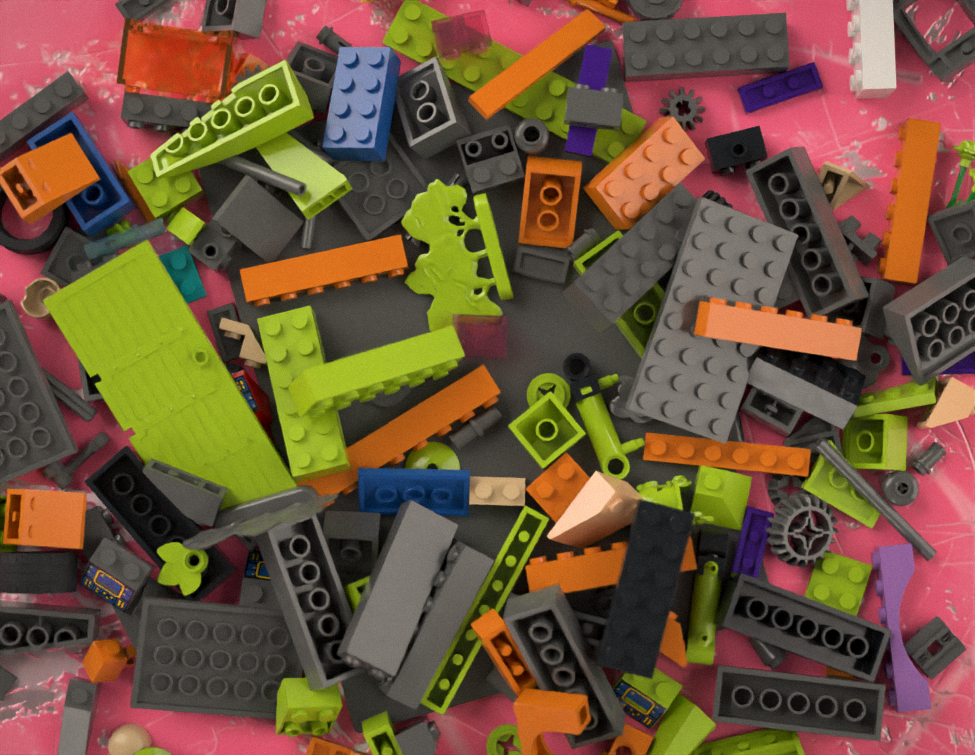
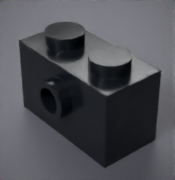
[704,125,768,176]

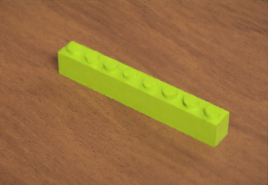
[420,506,549,715]

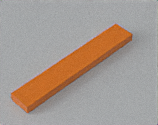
[468,8,606,120]

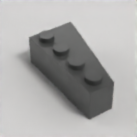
[0,600,101,656]

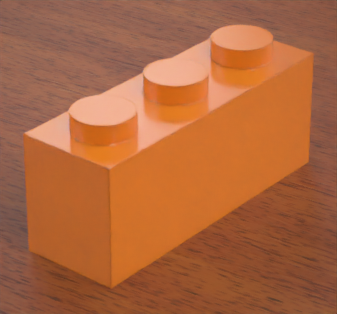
[470,608,538,697]

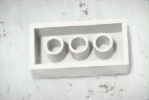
[846,0,896,99]

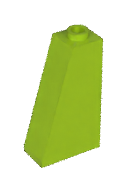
[256,133,352,220]

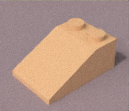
[547,471,644,549]

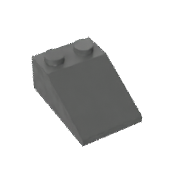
[395,57,471,160]

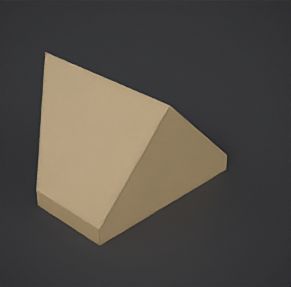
[817,161,870,211]

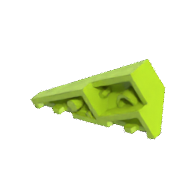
[646,693,716,755]

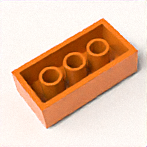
[583,116,705,230]

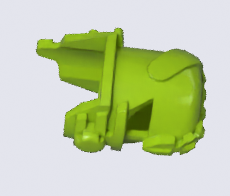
[636,475,714,525]

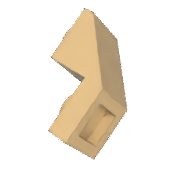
[219,318,267,369]

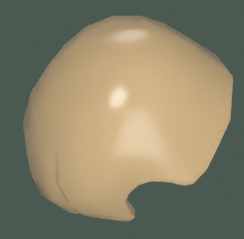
[21,277,63,319]
[108,723,152,755]

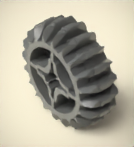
[765,493,839,568]

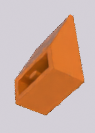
[0,133,100,224]
[3,489,87,549]

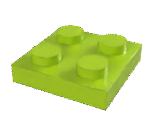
[804,552,873,617]

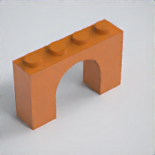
[513,688,591,755]

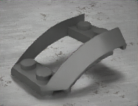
[893,0,975,82]

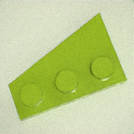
[854,376,939,417]
[801,440,880,529]

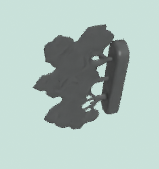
[182,485,339,550]

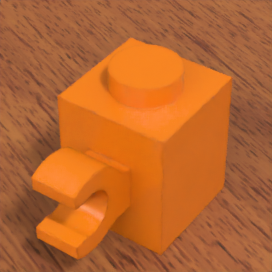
[82,638,136,684]

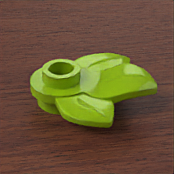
[157,542,208,595]

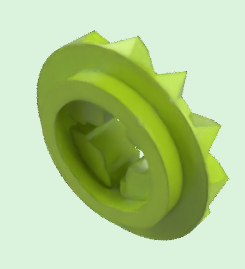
[527,373,570,409]
[486,724,522,755]

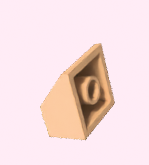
[915,377,975,430]

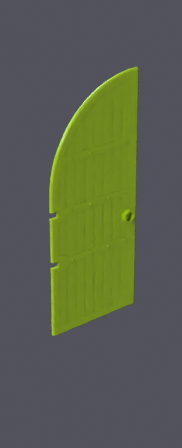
[42,239,298,510]

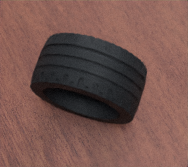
[0,184,70,255]
[0,551,78,594]

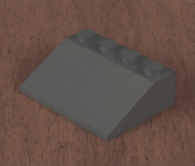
[883,256,975,386]

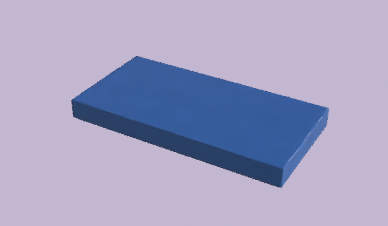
[358,468,470,516]

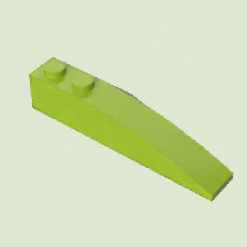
[150,60,314,179]

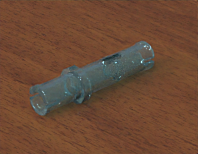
[83,217,167,261]

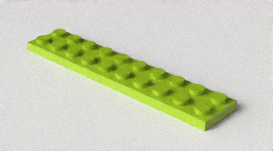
[382,0,647,164]

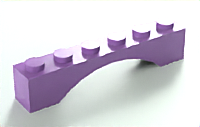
[871,543,931,713]

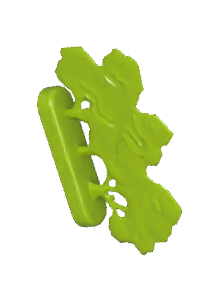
[401,179,514,336]

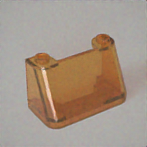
[116,18,239,103]

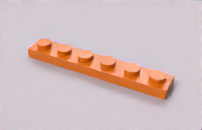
[643,433,811,477]

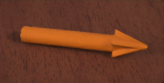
[566,0,635,23]
[114,159,161,232]

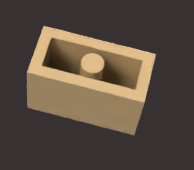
[469,477,525,506]

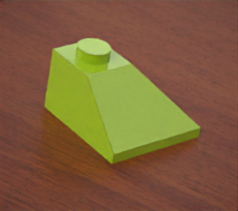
[689,465,752,531]

